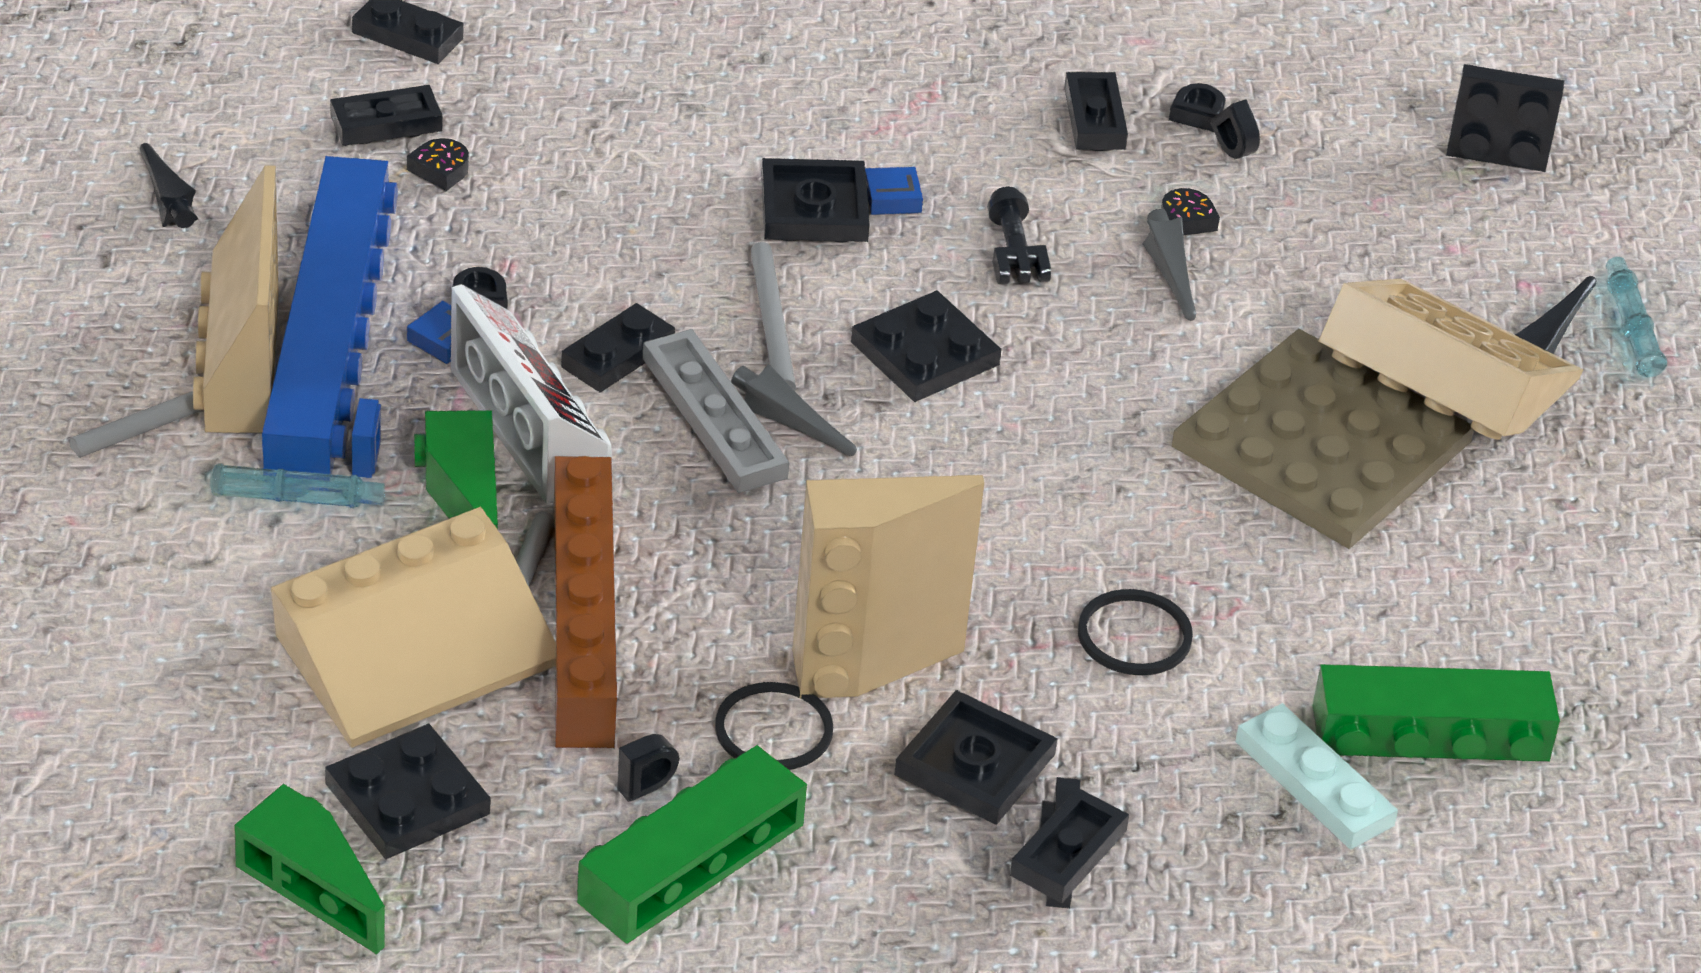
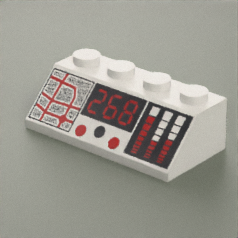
[451,284,612,504]

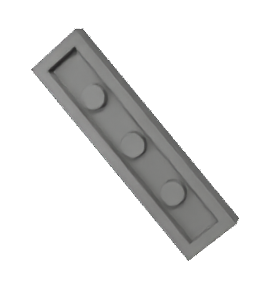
[643,329,789,493]

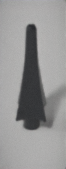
[140,143,198,228]
[1515,276,1597,354]

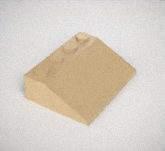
[193,165,279,433]
[1318,278,1584,440]
[792,475,984,699]
[271,507,556,748]

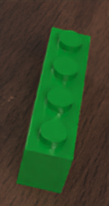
[1312,664,1560,762]
[577,745,807,944]

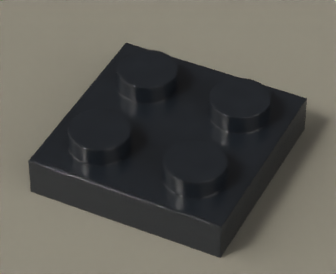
[1446,64,1564,172]
[761,158,870,243]
[851,290,1002,402]
[894,690,1058,825]
[325,723,491,860]

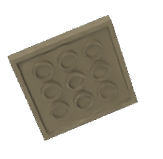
[1172,329,1474,549]

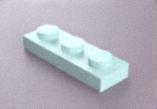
[1235,703,1398,850]

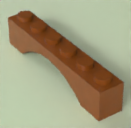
[553,456,617,748]

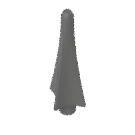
[1142,209,1196,321]
[731,364,857,456]

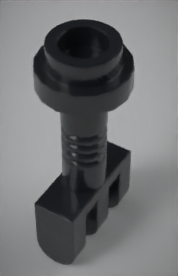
[987,186,1051,284]

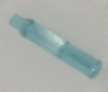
[1606,257,1667,377]
[210,463,385,509]

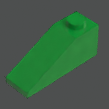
[414,410,498,529]
[234,783,385,954]

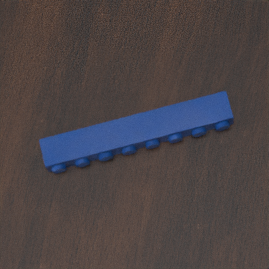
[262,156,398,481]

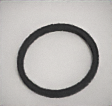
[1078,589,1193,676]
[715,682,833,770]

